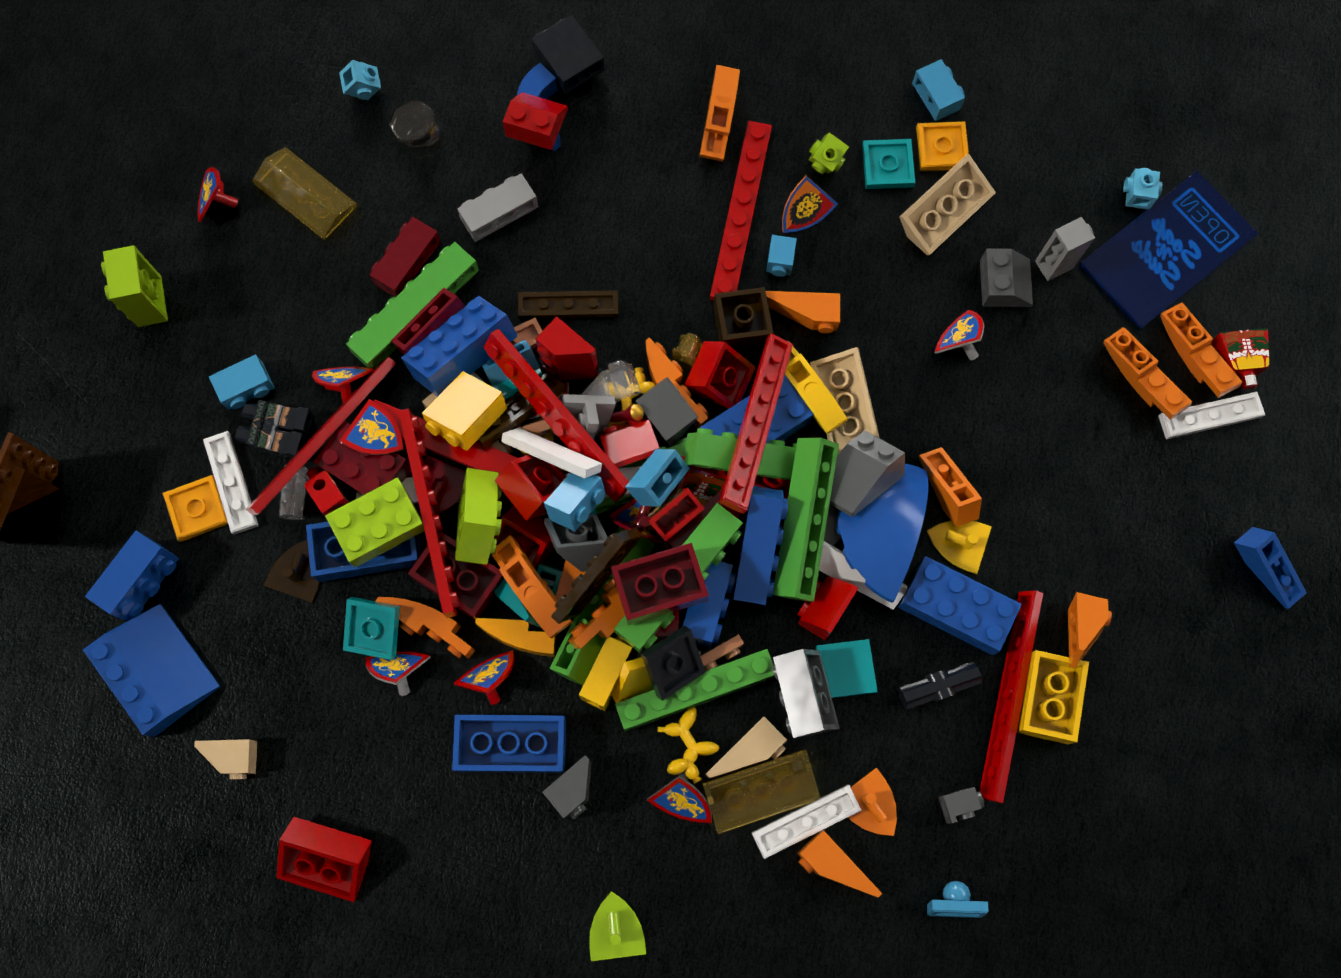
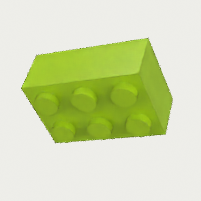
[101,245,168,327]
[455,468,502,565]
[325,477,425,568]

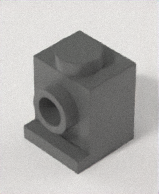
[938,787,984,824]

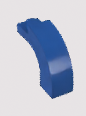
[517,63,561,151]

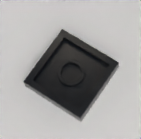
[641,625,706,701]

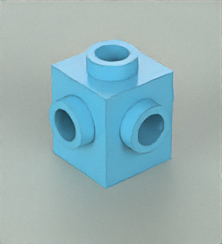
[339,60,381,100]
[1123,168,1162,210]

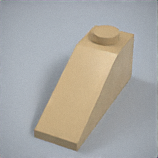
[705,717,787,779]

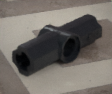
[898,662,982,710]

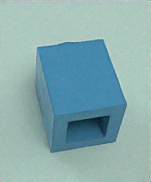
[766,235,797,276]

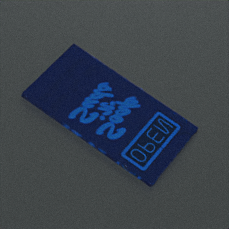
[1080,171,1258,329]

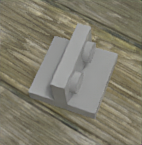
[554,394,616,440]

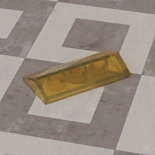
[252,147,358,240]
[703,749,820,834]

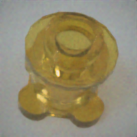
[672,333,702,366]

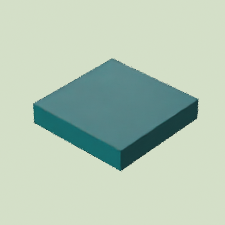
[862,139,915,189]
[343,597,400,660]
[816,639,877,698]

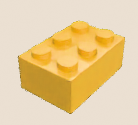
[1017,650,1089,744]

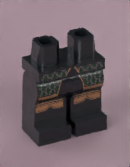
[235,400,314,459]

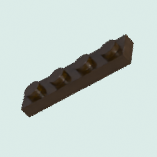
[518,290,618,319]
[476,371,566,449]

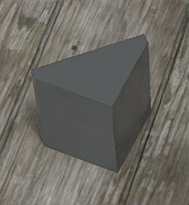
[636,377,698,447]

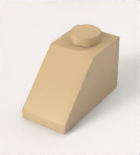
[194,739,257,780]

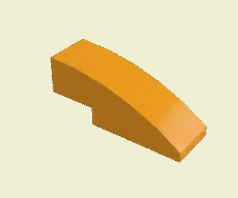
[475,618,557,657]

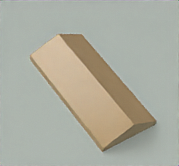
[900,154,996,255]
[810,347,879,454]

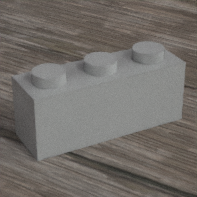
[457,173,538,242]
[1035,217,1095,281]

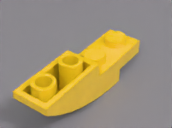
[785,341,848,434]

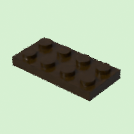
[551,528,643,624]

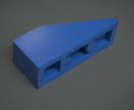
[1234,527,1307,609]

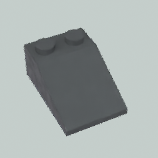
[830,430,905,517]

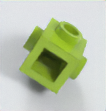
[809,133,849,174]

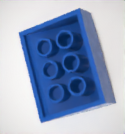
[83,604,221,737]

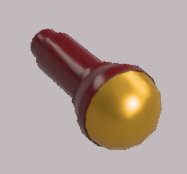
[610,404,644,423]

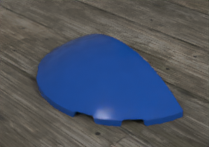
[836,464,928,603]

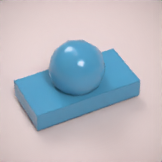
[927,881,989,918]

